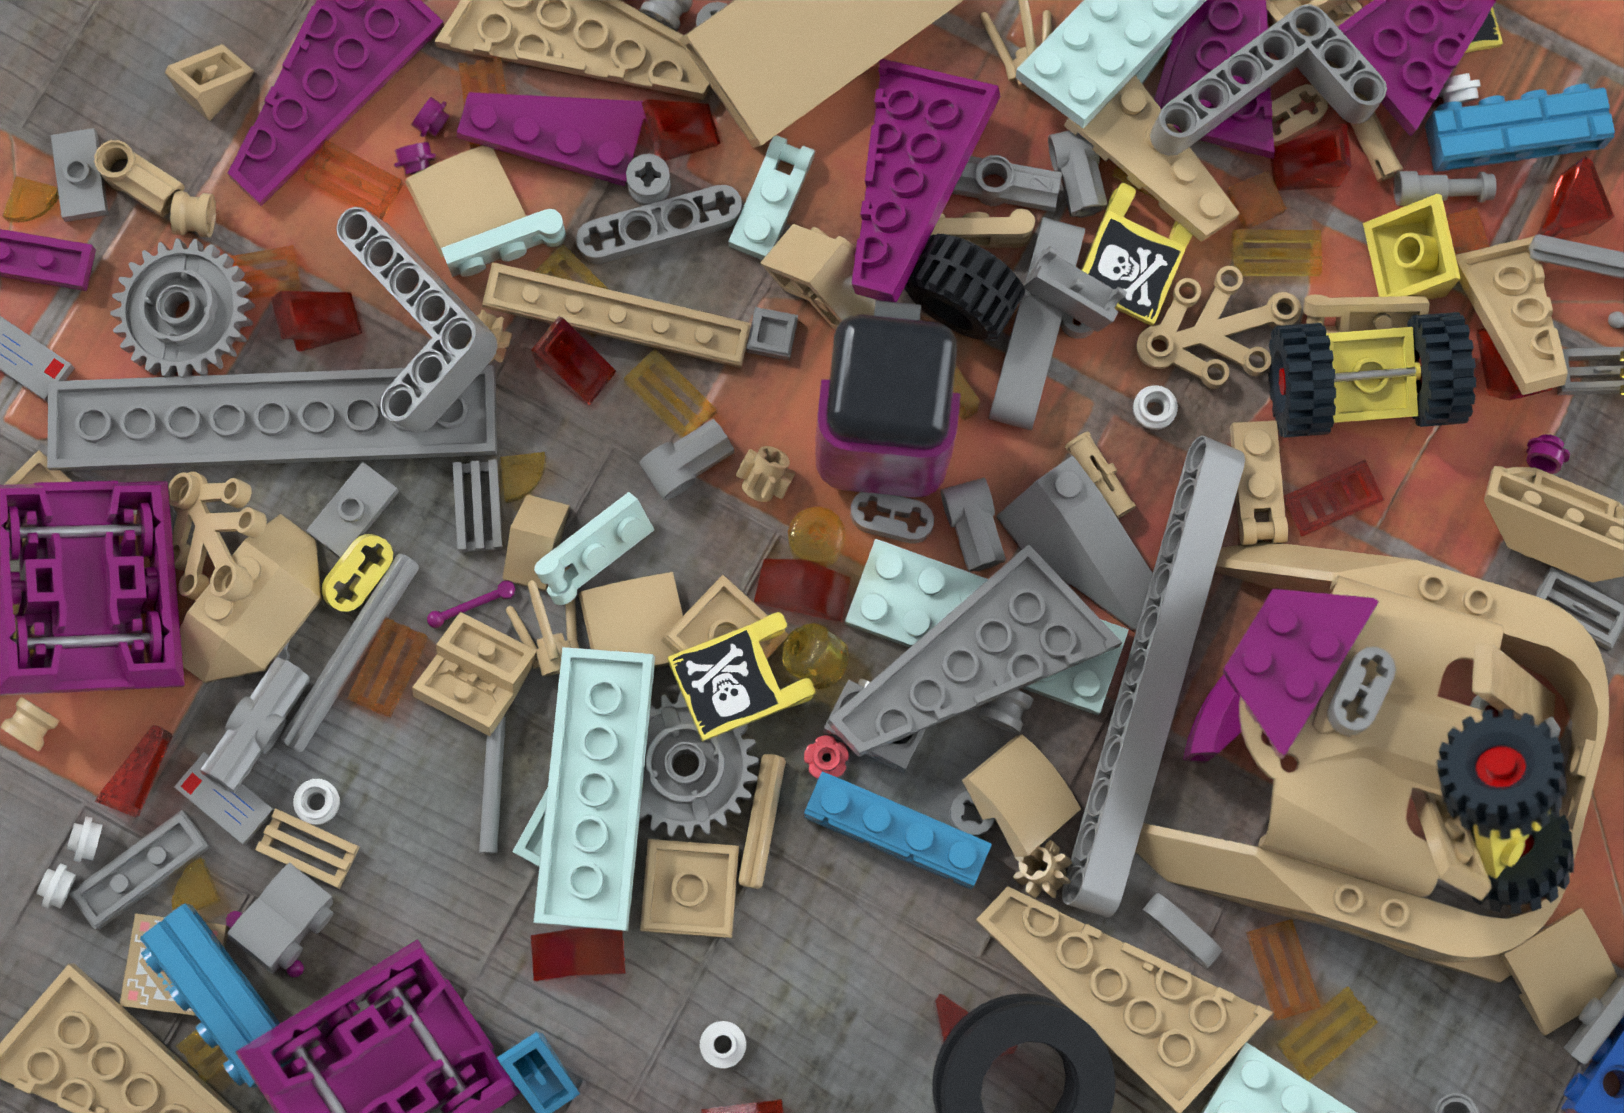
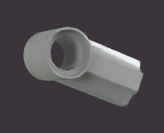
[1048,131,1108,218]
[639,418,734,501]
[941,478,1006,572]

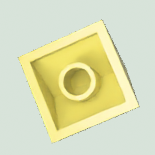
[1363,194,1461,300]

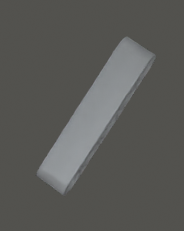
[989,217,1085,430]

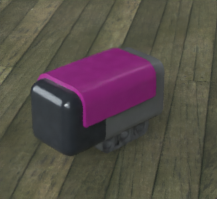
[815,300,961,497]

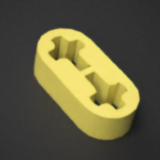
[321,534,393,612]

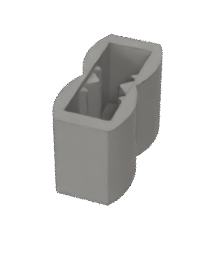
[228,862,334,974]

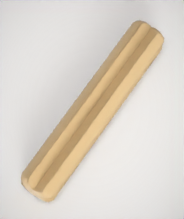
[738,754,786,889]

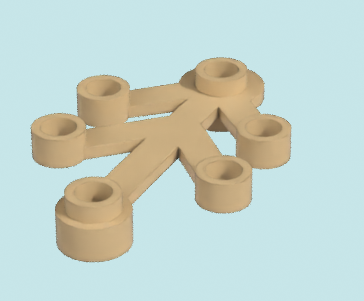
[1136,266,1302,389]
[168,472,267,602]

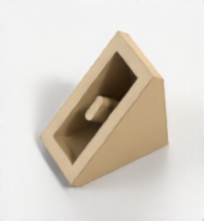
[165,44,254,121]
[503,495,570,591]

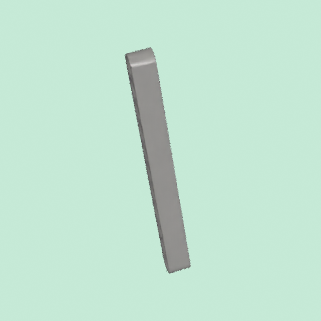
[1062,435,1245,918]

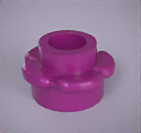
[411,97,450,137]
[394,142,436,175]
[1526,434,1570,474]

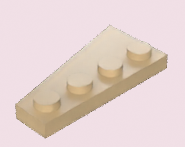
[1064,75,1240,242]
[1455,236,1568,395]

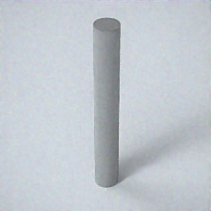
[479,717,506,854]

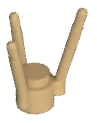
[980,0,1052,89]
[506,567,579,677]

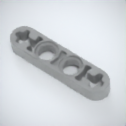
[576,185,742,264]

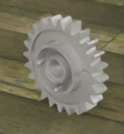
[110,238,255,378]
[639,692,759,839]

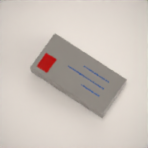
[0,316,75,403]
[174,752,274,846]

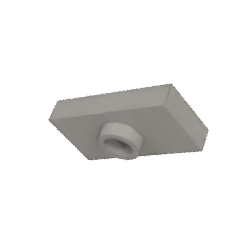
[51,128,109,222]
[306,462,399,558]
[1564,975,1624,1064]

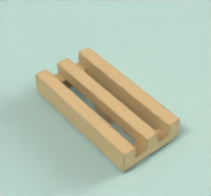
[255,808,360,889]

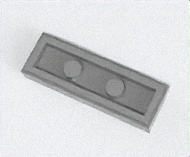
[69,810,211,931]

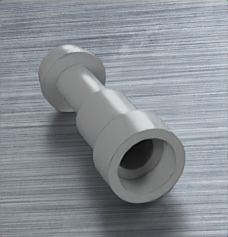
[1394,171,1496,206]

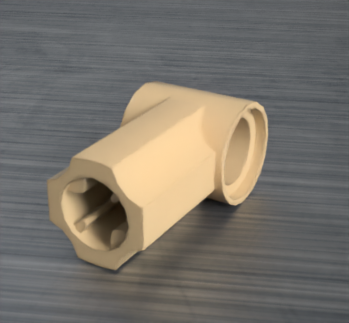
[94,140,185,217]

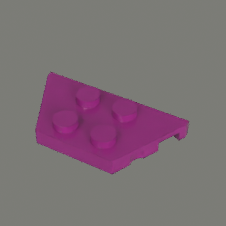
[1222,589,1379,759]

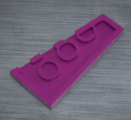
[456,92,648,187]

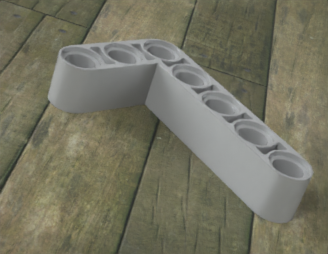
[1150,4,1387,156]
[336,207,497,433]

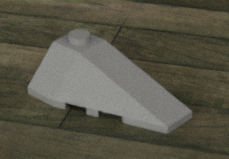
[996,455,1153,633]

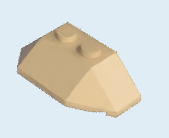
[1484,466,1624,582]
[180,514,322,683]

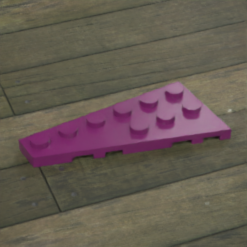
[228,0,444,207]
[1154,0,1274,159]
[1338,0,1497,137]
[852,59,1001,302]

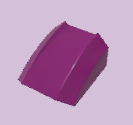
[1183,674,1242,764]

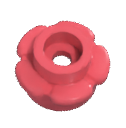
[804,735,849,779]

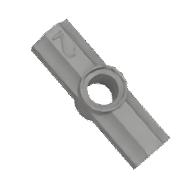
[952,155,1062,212]
[200,657,310,794]

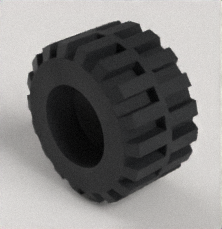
[904,233,1025,341]

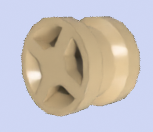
[170,191,216,238]
[0,697,60,751]

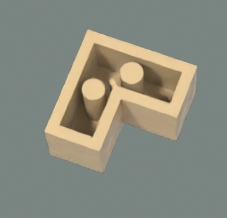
[760,224,879,329]

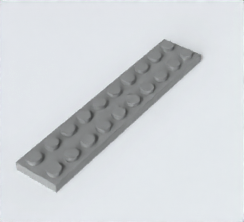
[47,365,497,472]

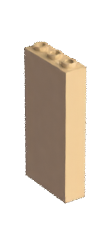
[679,0,964,148]

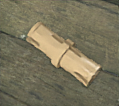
[1065,431,1136,519]

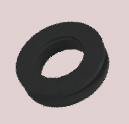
[932,993,1115,1113]

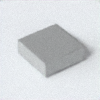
[747,307,798,361]

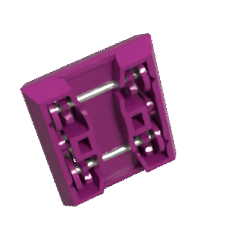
[0,481,185,696]
[236,939,521,1113]

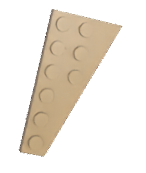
[435,0,711,100]
[975,886,1273,1113]
[0,963,239,1113]

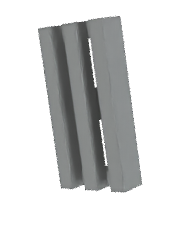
[1557,347,1624,395]
[453,459,504,553]
[1536,567,1624,651]

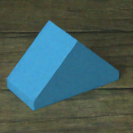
[497,1032,580,1113]

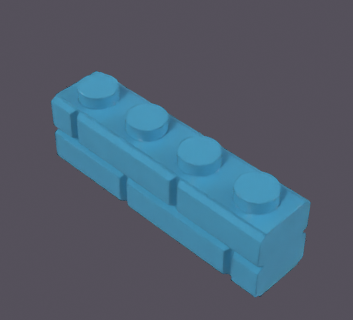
[1425,84,1615,172]
[804,771,992,890]
[140,903,295,1088]

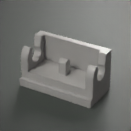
[1023,246,1127,332]

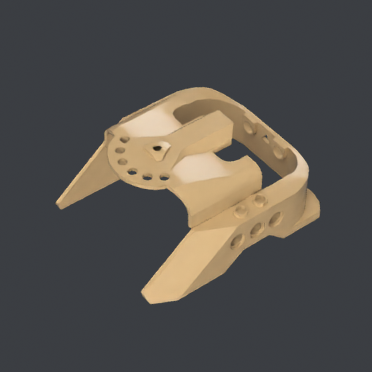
[1135,541,1609,983]

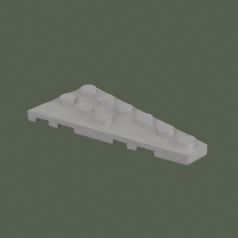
[828,544,1122,757]

